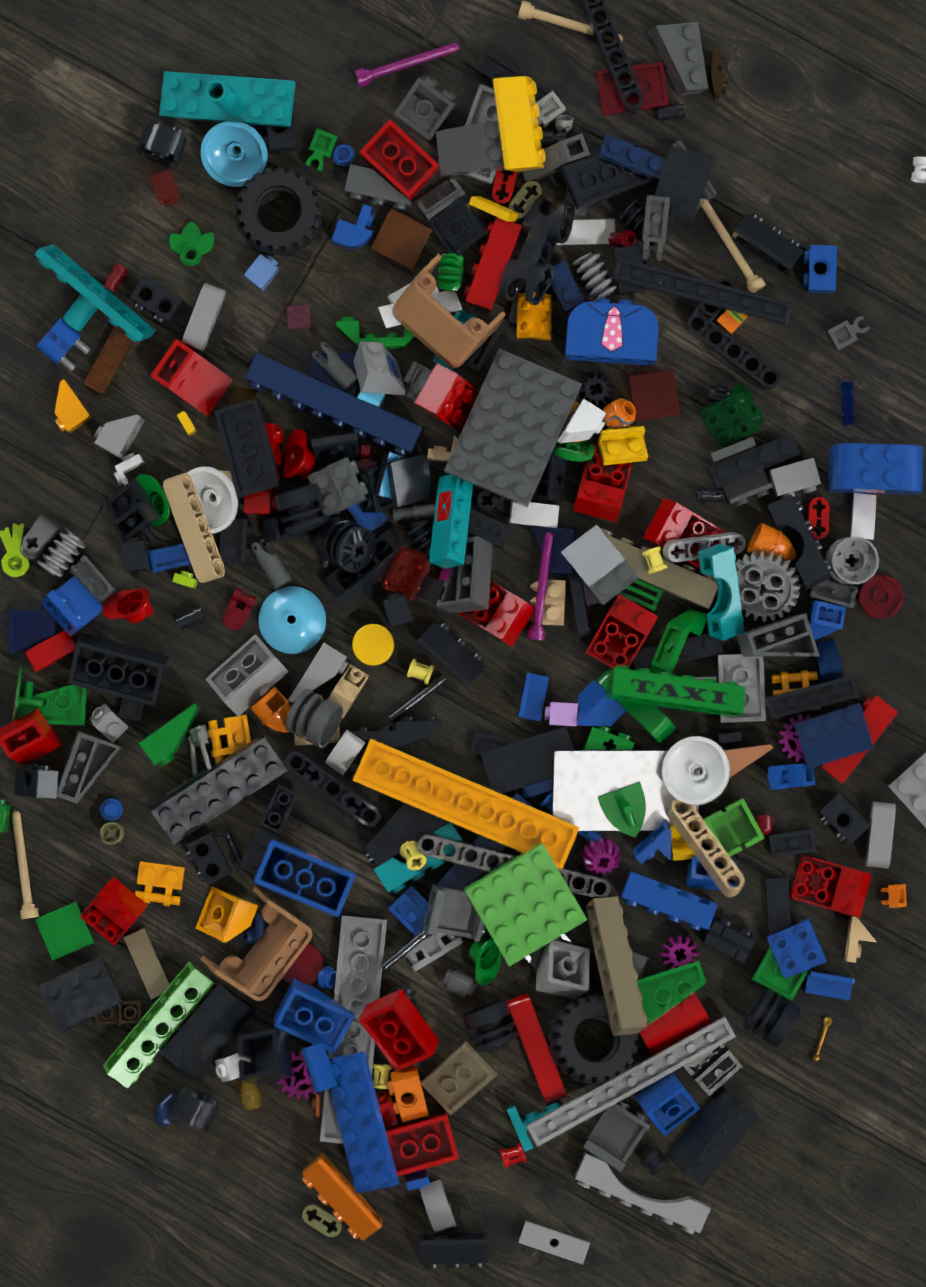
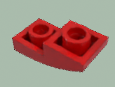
[25,631,76,673]

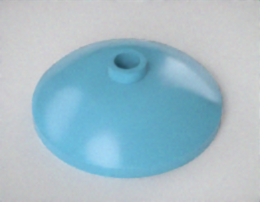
[201,121,268,187]
[259,586,326,654]

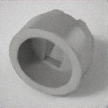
[555,115,573,133]

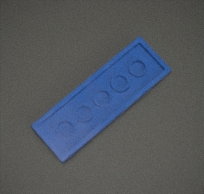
[329,1051,399,1193]

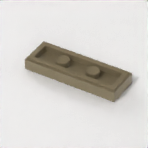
[124,928,170,999]

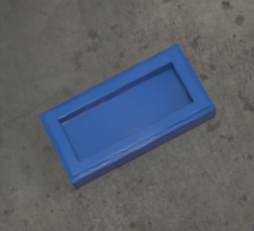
[149,543,192,573]

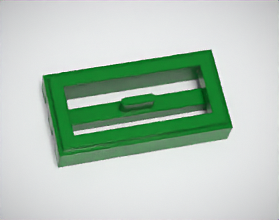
[617,579,663,611]

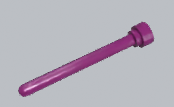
[354,43,459,88]
[527,532,553,641]

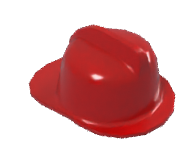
[282,429,315,479]
[102,588,153,623]

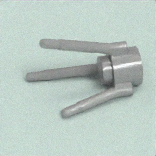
[188,725,226,776]

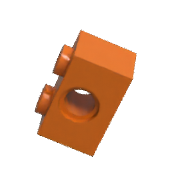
[387,1066,429,1122]

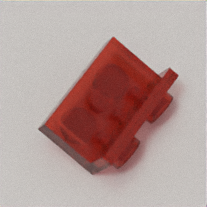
[382,546,430,601]

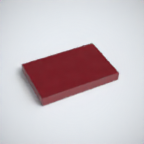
[596,62,669,116]

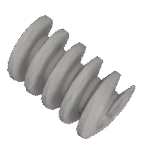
[572,252,617,302]
[37,527,86,577]

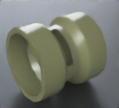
[100,822,125,845]

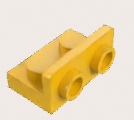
[598,426,648,465]

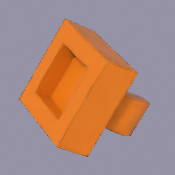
[881,884,907,908]

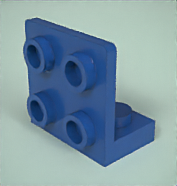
[41,576,102,637]
[767,917,827,978]

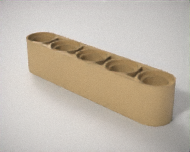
[163,473,225,583]
[668,799,744,897]

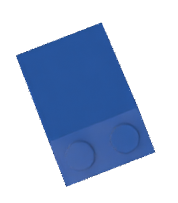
[274,978,355,1054]

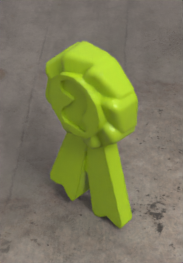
[0,523,30,577]

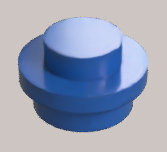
[332,144,355,167]
[100,798,123,821]
[318,966,336,989]

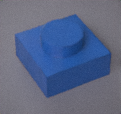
[405,1168,430,1190]

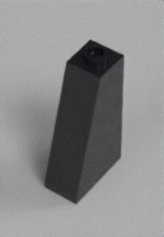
[365,803,447,866]

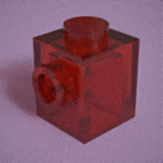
[149,169,181,207]

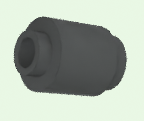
[441,969,477,999]

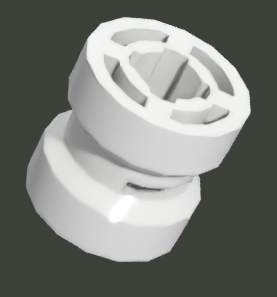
[911,157,926,183]

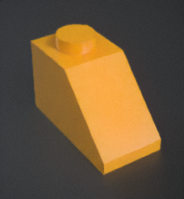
[55,379,92,433]

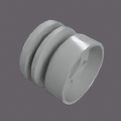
[826,537,879,584]

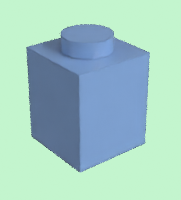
[244,254,279,292]

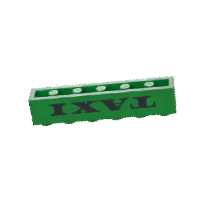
[606,665,745,717]

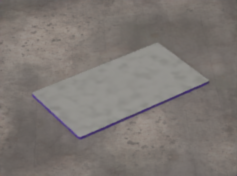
[552,750,700,831]

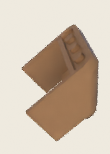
[392,254,506,368]
[201,887,312,1001]

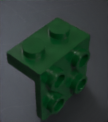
[700,383,765,448]

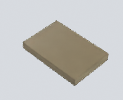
[421,1041,497,1116]

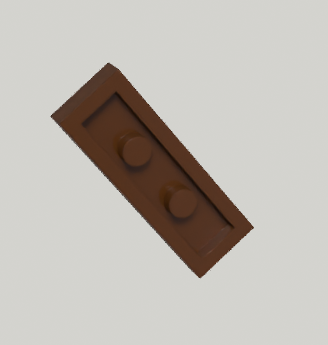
[83,326,133,395]

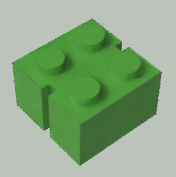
[702,798,764,857]

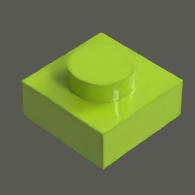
[172,570,198,589]

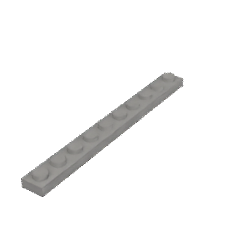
[526,1016,736,1147]

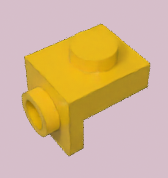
[670,825,696,861]

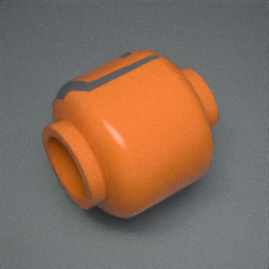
[603,398,636,429]

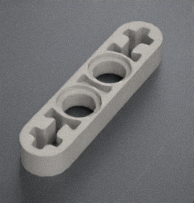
[663,532,746,562]

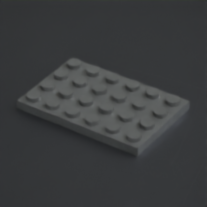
[444,349,582,508]

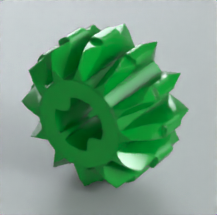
[437,253,464,291]

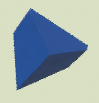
[808,601,846,640]
[577,680,626,727]

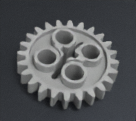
[736,550,801,622]

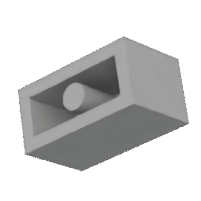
[768,458,821,499]

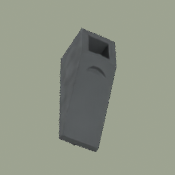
[522,134,590,182]
[344,164,411,211]

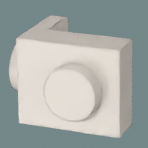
[114,453,145,486]
[215,1053,251,1082]

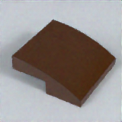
[369,209,432,270]

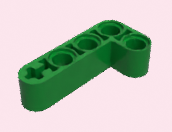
[596,667,676,745]

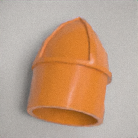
[747,523,796,562]
[250,686,292,733]

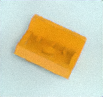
[517,292,552,340]

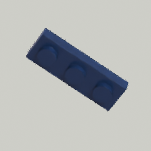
[597,134,667,182]

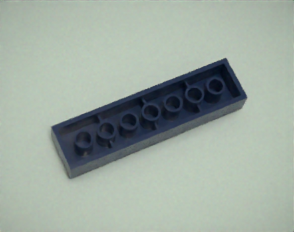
[245,353,422,456]

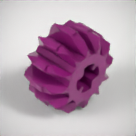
[582,837,621,876]
[661,935,699,970]

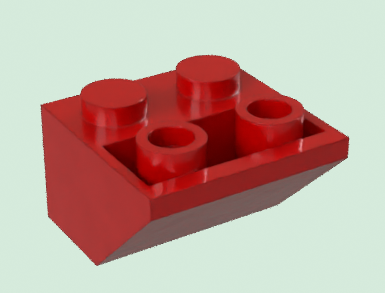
[0,708,62,766]
[80,876,148,945]

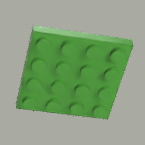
[463,842,587,966]

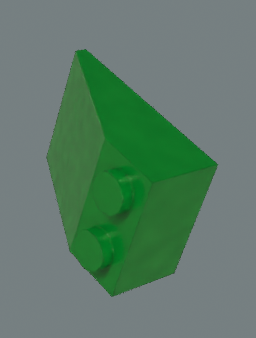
[139,704,200,766]

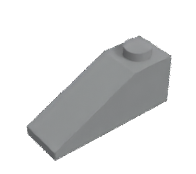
[288,643,349,703]

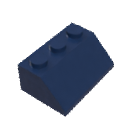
[794,703,873,769]

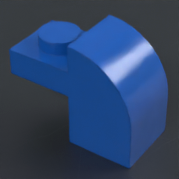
[331,204,375,249]
[767,763,815,790]

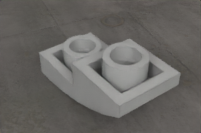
[420,1180,457,1233]

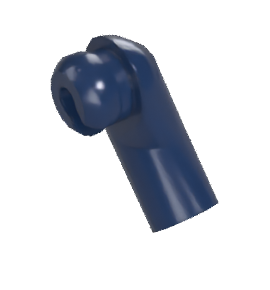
[242,913,265,944]
[156,1092,175,1127]

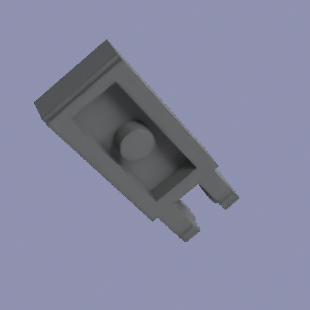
[642,195,670,261]

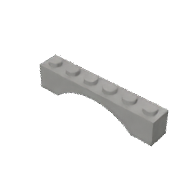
[574,1151,711,1234]

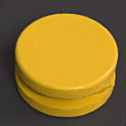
[352,624,394,666]

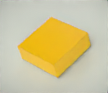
[177,411,197,436]

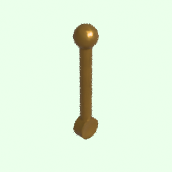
[811,1017,832,1062]

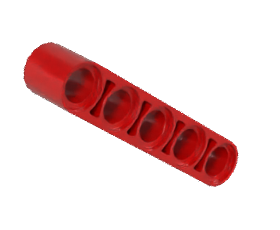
[507,993,567,1105]

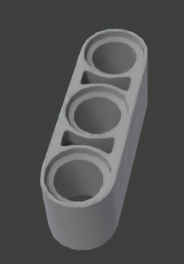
[182,283,226,351]
[865,801,896,869]

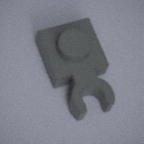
[827,316,870,351]

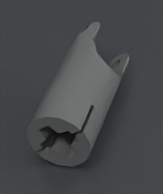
[312,342,358,391]
[251,539,292,589]

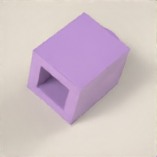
[545,702,578,726]

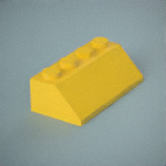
[493,76,546,172]

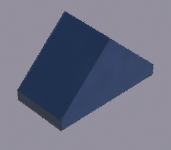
[814,640,843,684]

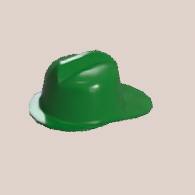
[135,474,172,526]
[469,936,502,985]

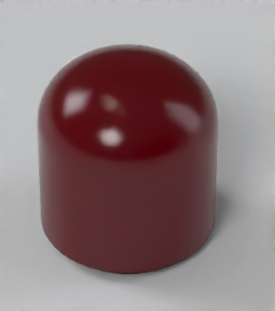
[754,815,773,835]

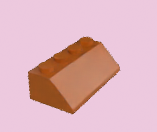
[302,1153,383,1241]

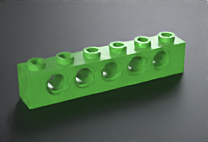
[103,961,215,1088]

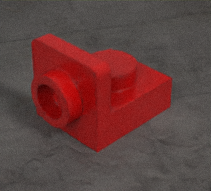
[376,1091,398,1128]

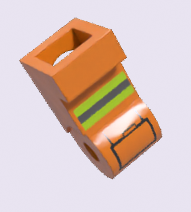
[715,310,748,335]

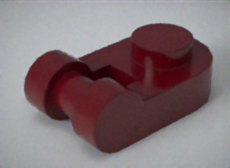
[223,588,257,630]

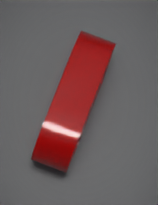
[492,170,517,205]
[808,497,829,540]

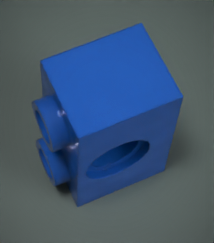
[803,245,837,294]

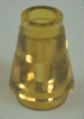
[241,1081,263,1111]

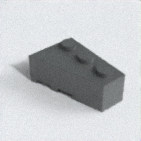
[648,22,708,96]
[436,537,493,613]
[736,613,819,657]
[57,731,122,803]

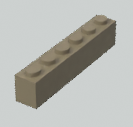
[601,528,718,610]
[585,897,647,1036]

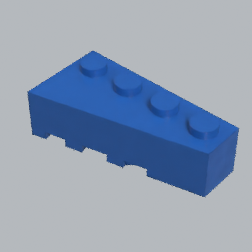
[621,871,718,931]

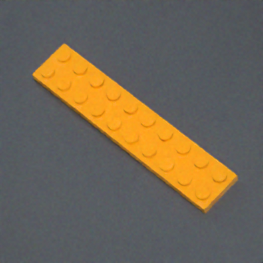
[353,739,580,869]

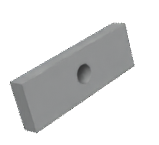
[518,1220,590,1265]

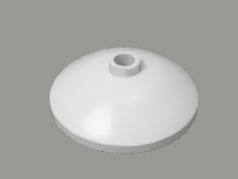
[187,466,238,533]
[662,736,730,805]

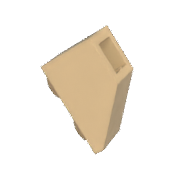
[328,664,369,719]

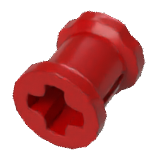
[500,1143,527,1169]

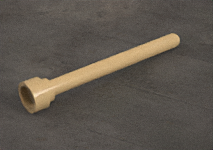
[518,0,623,42]
[701,198,766,293]
[11,811,39,919]

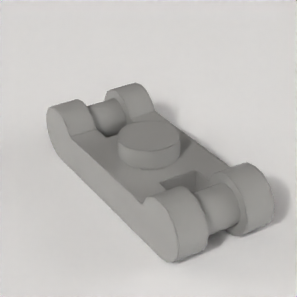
[404,932,464,972]

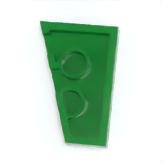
[17,685,87,726]
[637,961,706,1025]

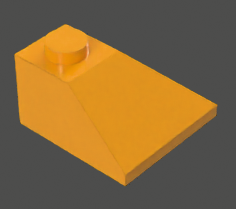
[196,886,258,943]

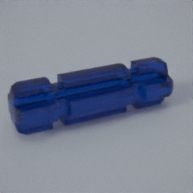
[841,382,855,426]

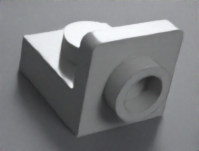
[537,91,566,128]

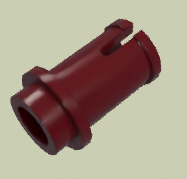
[608,230,637,247]
[103,263,128,292]

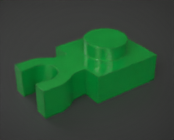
[305,128,338,172]

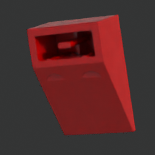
[150,339,233,417]
[415,364,479,434]
[573,442,632,522]
[643,498,727,570]
[457,581,535,647]
[585,594,658,669]
[790,855,872,917]

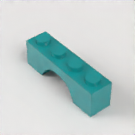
[698,544,744,641]
[374,822,463,893]

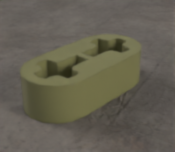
[508,181,542,220]
[302,1203,342,1237]

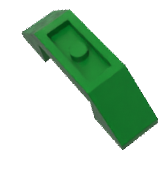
[336,317,415,349]
[651,608,707,677]

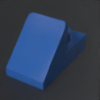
[633,820,671,864]

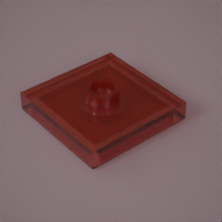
[629,370,680,421]

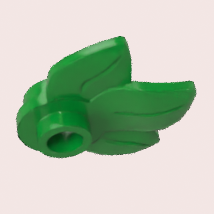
[169,221,214,266]

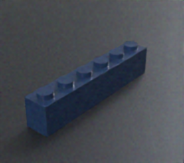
[428,793,534,897]

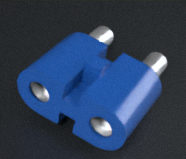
[36,318,91,371]

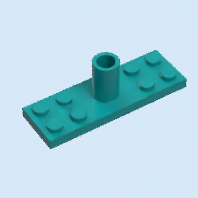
[159,71,296,127]
[35,244,156,342]

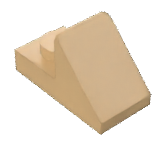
[427,435,458,463]
[844,915,876,963]

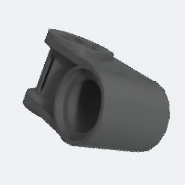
[21,515,60,560]

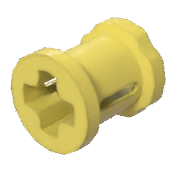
[642,546,668,574]
[407,658,434,685]
[400,841,426,870]
[373,1064,392,1089]

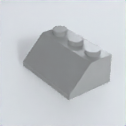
[206,634,289,717]

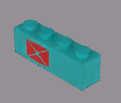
[429,475,473,569]

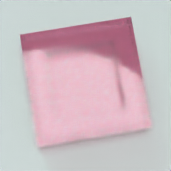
[287,305,311,330]

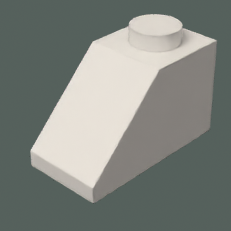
[558,399,606,443]

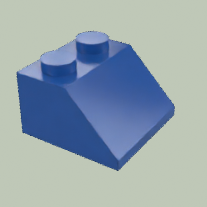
[634,1072,700,1136]

